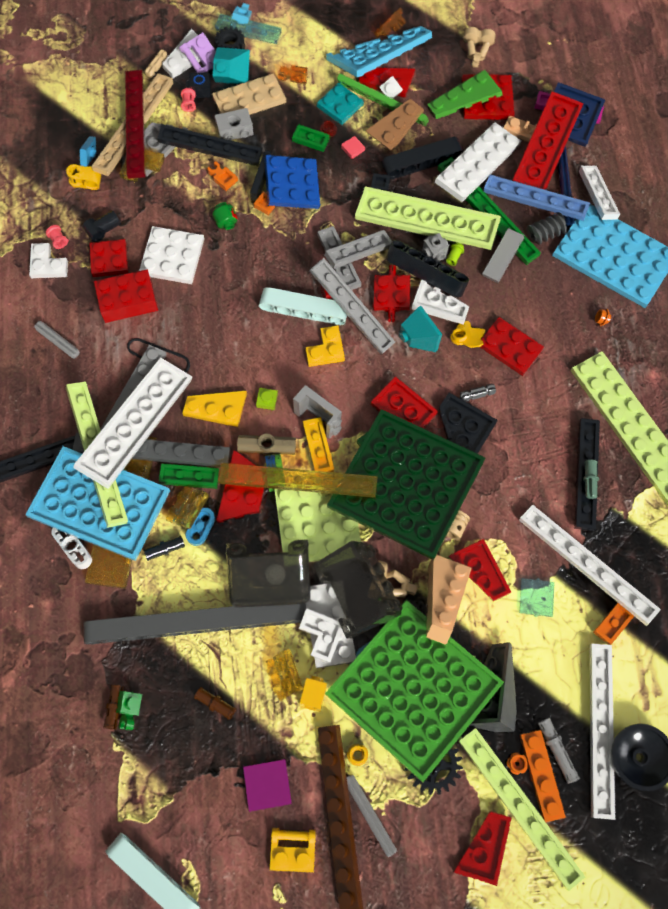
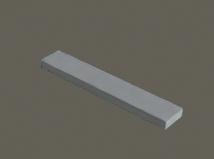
[309,258,395,354]

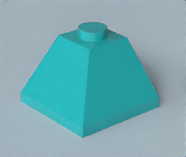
[213,47,250,84]
[399,306,442,352]

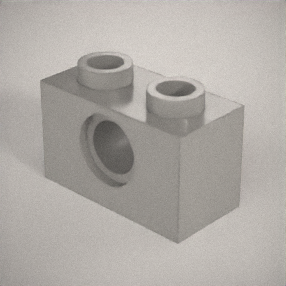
[214,108,253,140]

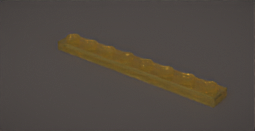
[218,463,377,498]

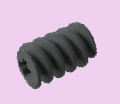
[527,212,567,245]

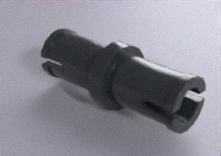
[143,535,185,561]

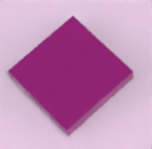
[243,759,292,812]

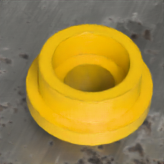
[347,744,368,766]

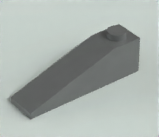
[469,642,517,732]

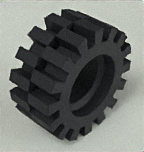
[215,26,245,49]

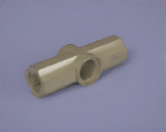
[237,433,296,456]

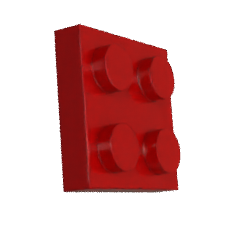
[90,239,129,277]

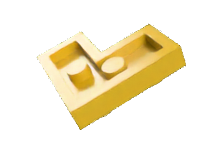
[305,326,345,367]

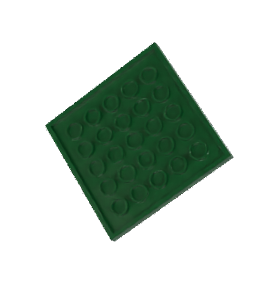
[327,409,486,560]

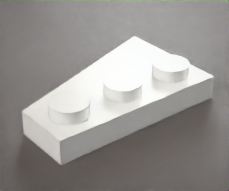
[162,29,200,78]
[412,279,469,325]

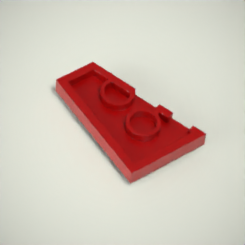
[448,539,512,602]

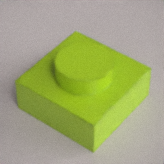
[256,388,278,410]

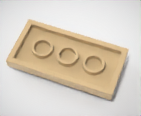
[212,73,286,115]

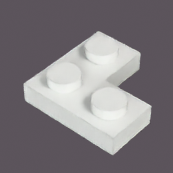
[29,243,68,278]
[299,609,345,663]

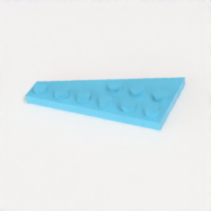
[326,26,432,77]

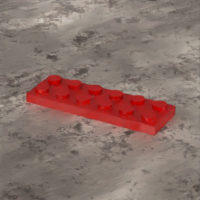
[512,91,584,190]

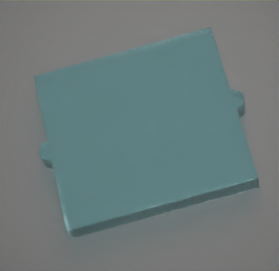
[519,578,555,617]

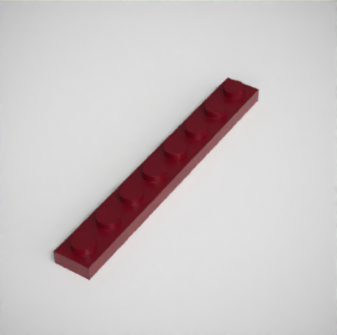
[125,70,146,179]

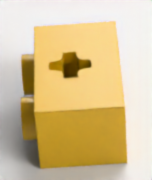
[300,676,327,712]

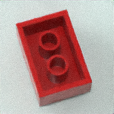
[94,269,159,323]

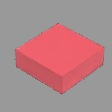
[341,136,365,159]

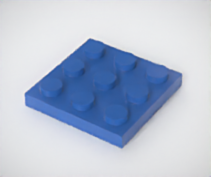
[264,155,320,209]

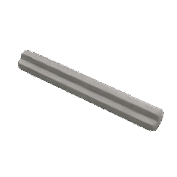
[346,774,397,857]

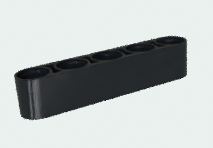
[381,137,464,179]
[386,240,469,297]

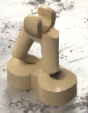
[463,27,495,67]
[368,560,417,600]

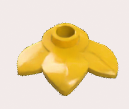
[450,321,485,348]

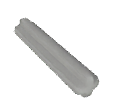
[34,321,80,359]

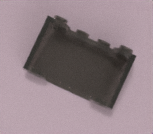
[313,541,402,639]

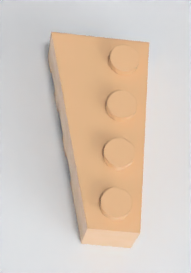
[426,555,471,645]

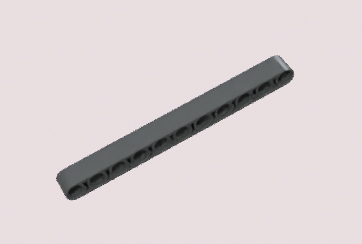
[83,600,306,644]

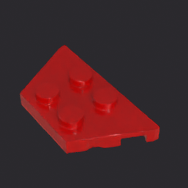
[217,450,267,523]

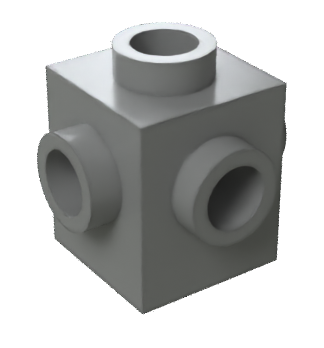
[422,233,449,261]

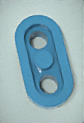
[186,508,215,546]

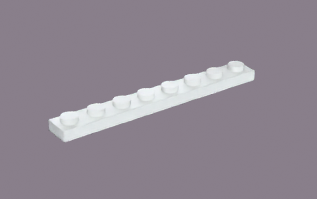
[519,505,661,626]
[589,643,615,820]

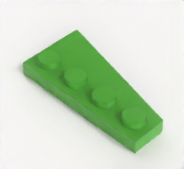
[427,70,503,119]

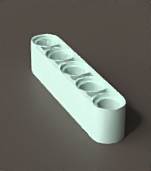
[259,287,347,325]
[105,833,200,909]

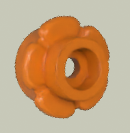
[595,309,611,326]
[507,753,528,775]

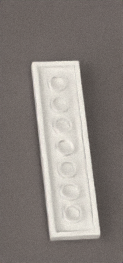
[74,358,192,489]

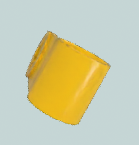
[66,164,102,190]

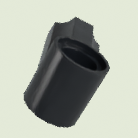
[82,211,121,242]

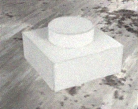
[380,76,403,99]

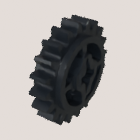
[404,748,463,795]

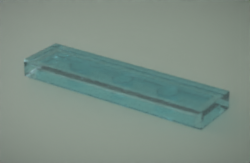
[215,14,282,44]

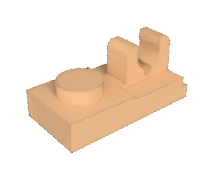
[504,116,537,142]

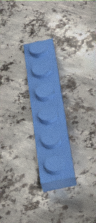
[484,175,590,221]

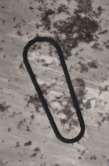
[127,338,190,373]

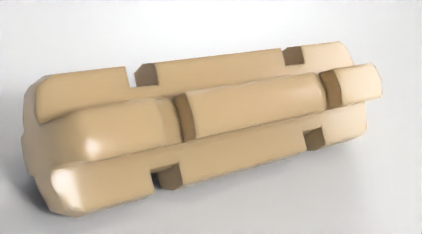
[144,49,168,78]

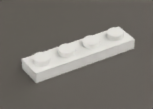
[579,166,620,220]

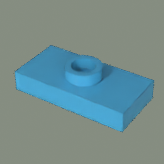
[80,136,96,167]

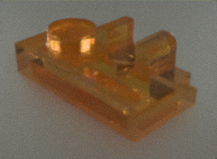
[374,7,406,38]

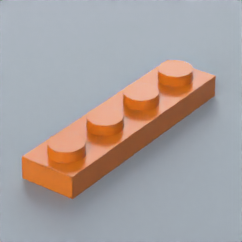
[519,730,566,822]

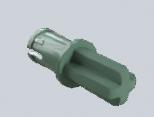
[583,460,599,499]

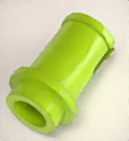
[446,242,464,266]

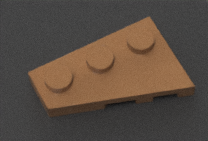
[365,99,424,152]

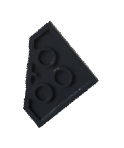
[439,393,498,454]

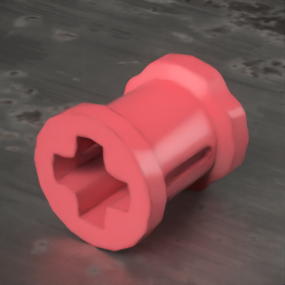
[181,88,196,112]
[45,225,68,249]

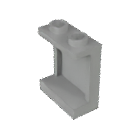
[293,385,342,439]

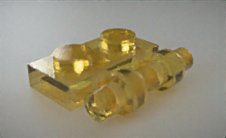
[166,486,210,529]
[266,649,303,701]

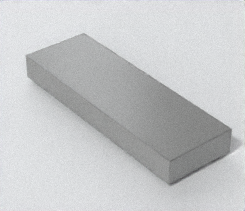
[482,228,524,283]

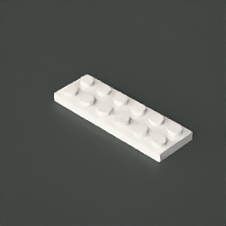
[435,122,521,202]

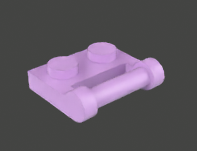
[179,33,216,73]

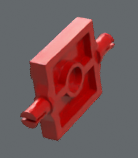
[373,265,410,322]

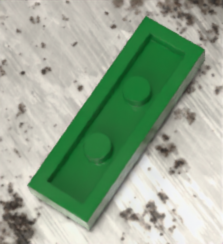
[159,464,220,489]

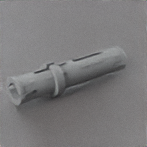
[538,718,580,784]

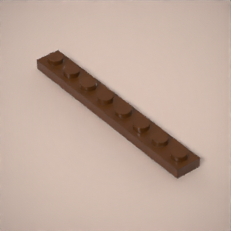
[318,725,363,909]

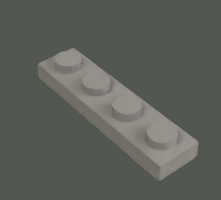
[317,226,361,290]
[324,230,392,269]

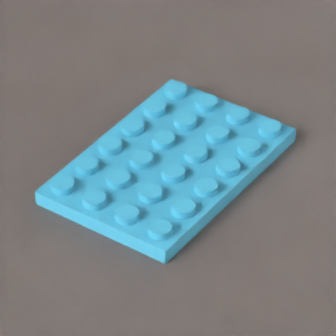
[552,204,668,308]
[25,446,170,561]

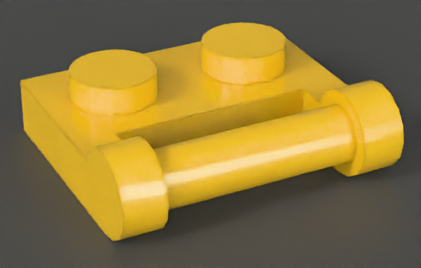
[270,828,316,872]

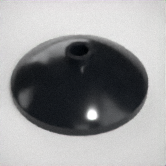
[611,724,668,791]

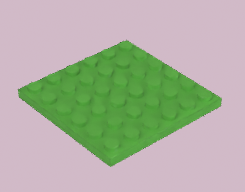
[325,600,504,783]

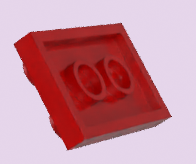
[480,317,544,376]
[370,376,438,429]

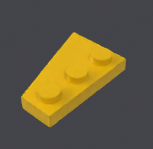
[183,391,247,427]

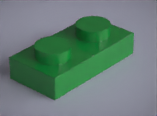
[292,124,330,152]

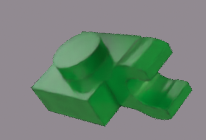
[116,691,142,730]

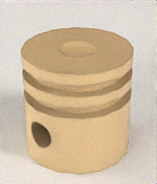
[447,510,470,540]

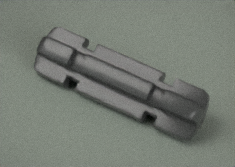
[460,383,496,402]

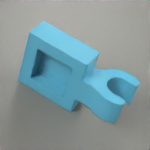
[232,3,252,24]

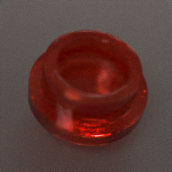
[320,121,337,137]

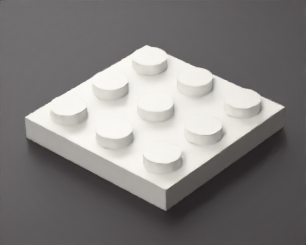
[139,226,204,284]

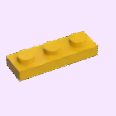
[303,417,334,476]

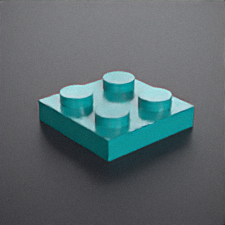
[317,82,364,125]

